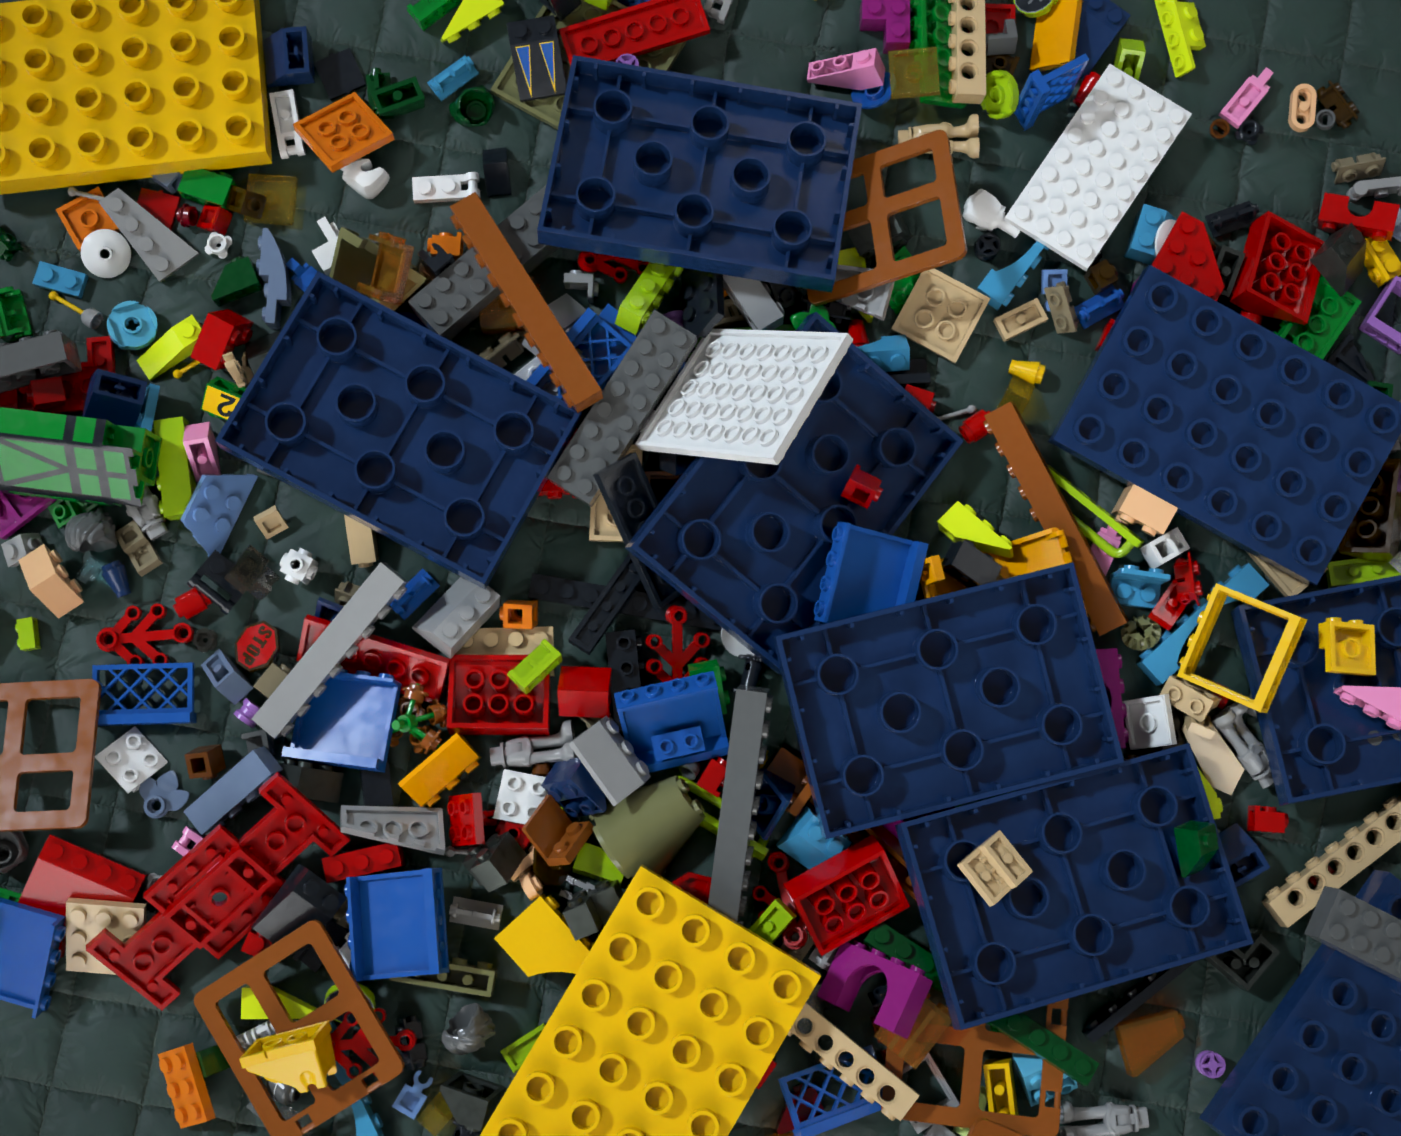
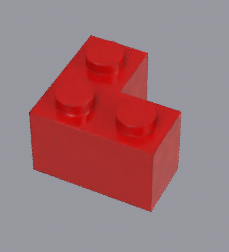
[190,309,253,370]

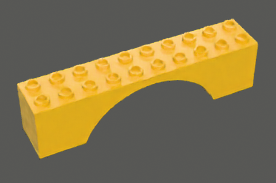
[494,894,594,977]

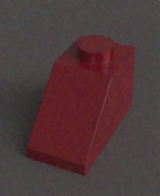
[776,1083,824,1135]

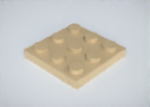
[891,269,990,364]
[66,897,146,975]

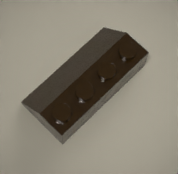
[1339,458,1401,562]

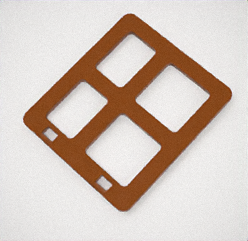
[807,130,967,306]
[0,679,101,832]
[194,920,405,1136]
[881,998,1069,1136]

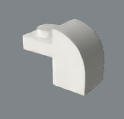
[312,217,339,276]
[1139,527,1190,568]

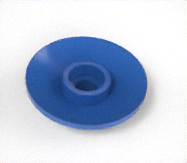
[851,71,897,109]

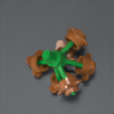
[390,683,447,754]

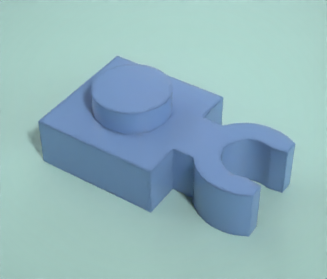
[1041,269,1067,312]
[392,1070,433,1120]

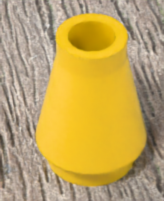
[1008,359,1046,385]

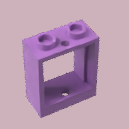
[1358,275,1401,355]

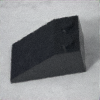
[251,864,347,956]

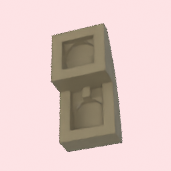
[115,520,163,576]

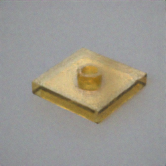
[888,47,940,99]
[244,173,298,225]

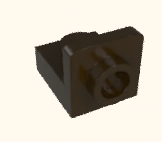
[226,185,267,219]

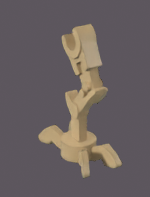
[222,352,254,388]

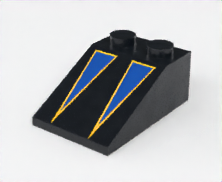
[507,15,567,102]

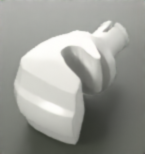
[340,158,390,199]
[962,189,1020,238]

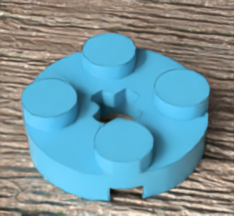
[107,301,158,350]

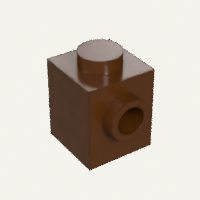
[184,744,226,780]

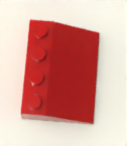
[1229,211,1325,325]
[447,654,551,735]
[18,834,148,926]
[783,835,910,956]

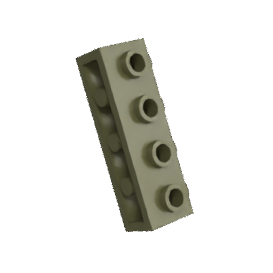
[389,957,498,997]

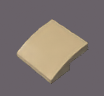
[957,830,1033,907]

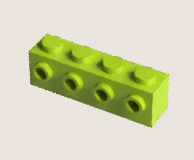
[615,262,684,335]

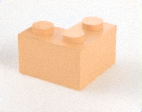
[1111,484,1178,537]
[18,544,84,619]

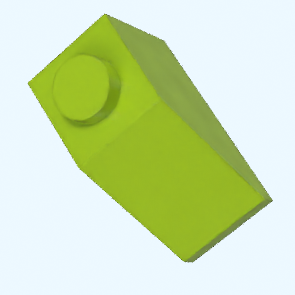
[1113,38,1146,81]

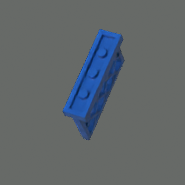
[1014,53,1089,131]
[526,307,632,400]
[92,662,196,726]
[778,1045,883,1136]

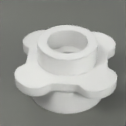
[205,232,233,259]

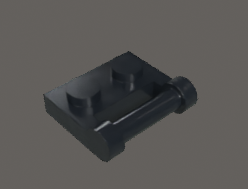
[187,550,254,615]

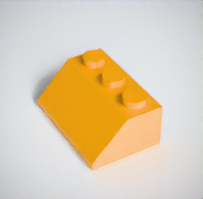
[398,733,481,807]

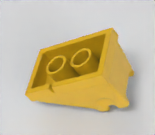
[239,1020,337,1093]

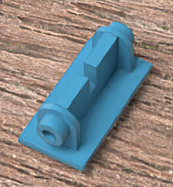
[427,55,479,101]

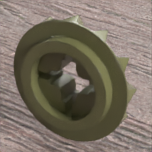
[1121,614,1162,651]

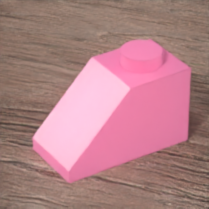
[183,422,221,482]

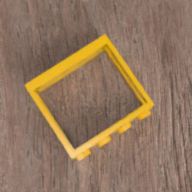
[1177,583,1307,713]

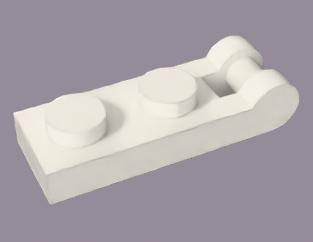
[269,89,306,159]
[412,172,481,204]

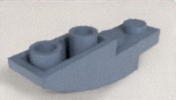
[256,228,292,329]

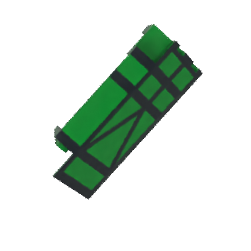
[0,407,162,507]

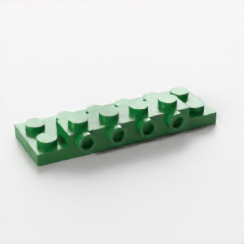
[909,0,967,109]
[1273,274,1362,360]

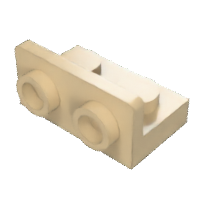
[1160,673,1222,722]

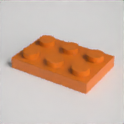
[158,1043,216,1129]

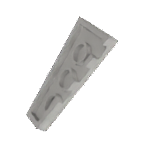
[99,188,200,282]
[805,264,895,321]
[340,805,445,856]

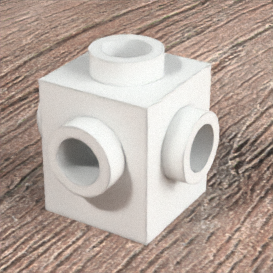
[280,548,318,585]

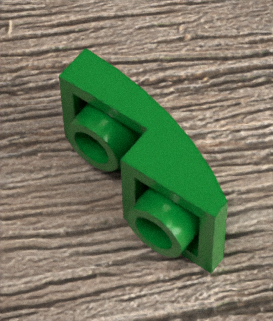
[48,500,102,529]

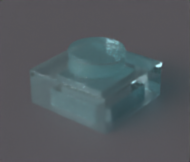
[76,556,101,584]

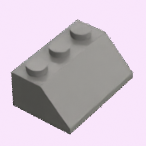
[412,577,501,659]
[569,715,651,806]

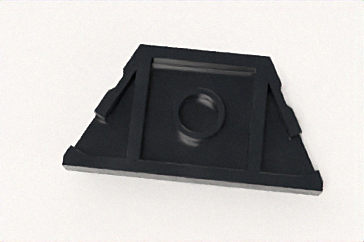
[681,268,725,353]
[1326,333,1375,384]

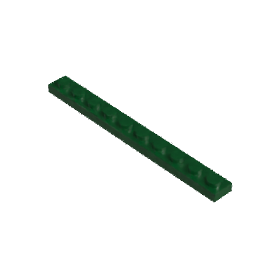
[864,922,1100,1087]

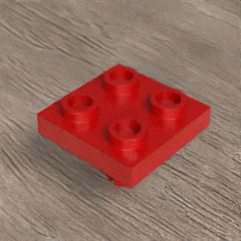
[447,793,497,847]

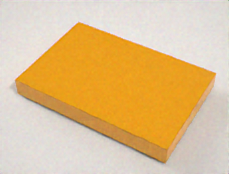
[1029,0,1083,72]

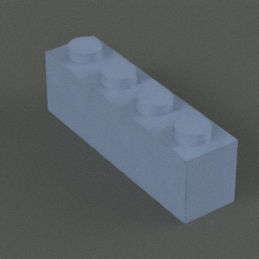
[183,746,283,835]

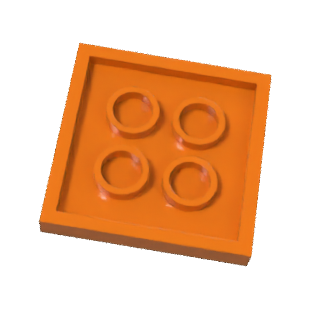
[293,92,394,173]

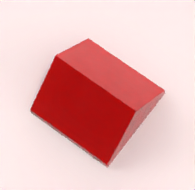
[557,666,612,718]

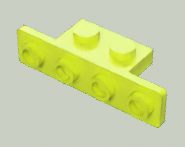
[1154,0,1206,78]

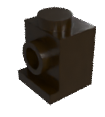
[986,54,1020,77]
[1084,259,1119,295]

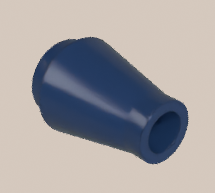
[101,560,132,598]

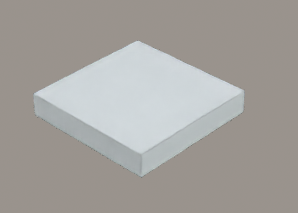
[1122,694,1177,750]

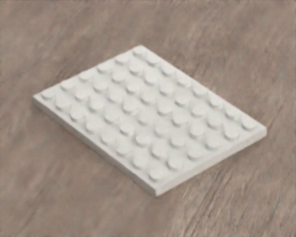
[635,329,853,465]

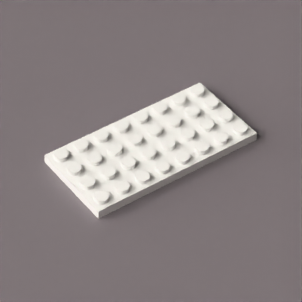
[1004,64,1192,271]

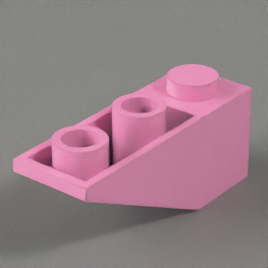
[807,48,885,90]
[1333,686,1401,730]

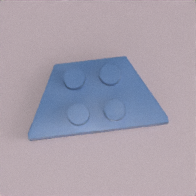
[180,474,258,557]

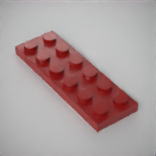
[559,0,710,67]
[296,614,450,703]

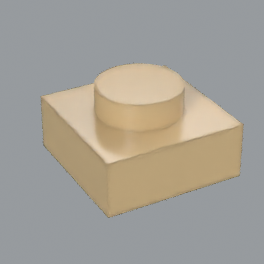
[253,505,289,539]

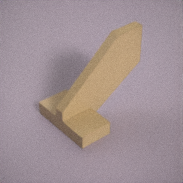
[1181,713,1244,795]

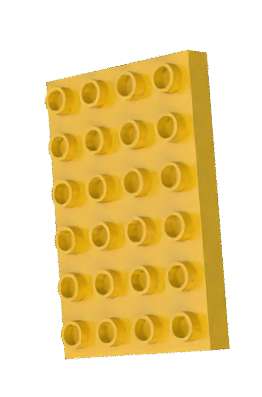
[0,0,272,195]
[480,865,821,1136]

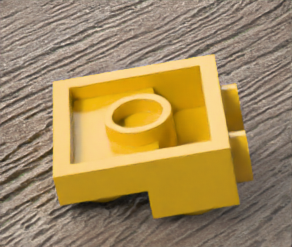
[1318,617,1376,676]

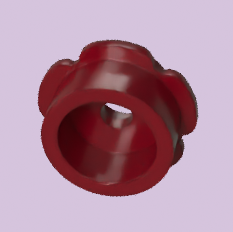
[176,203,198,227]

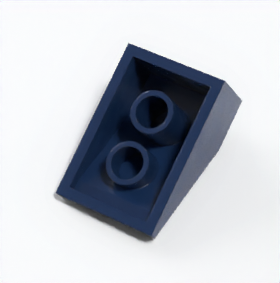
[1075,0,1131,80]

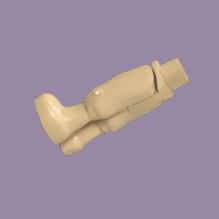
[898,114,980,159]

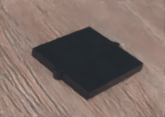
[314,48,367,101]

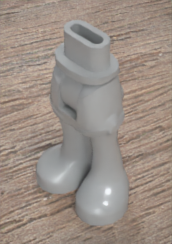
[125,486,168,541]
[1211,702,1274,789]
[490,720,577,768]
[1059,1100,1149,1136]

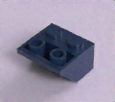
[263,26,315,87]
[82,369,147,427]
[541,758,607,818]
[1219,823,1271,888]

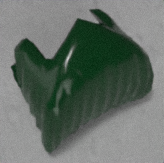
[449,85,495,127]

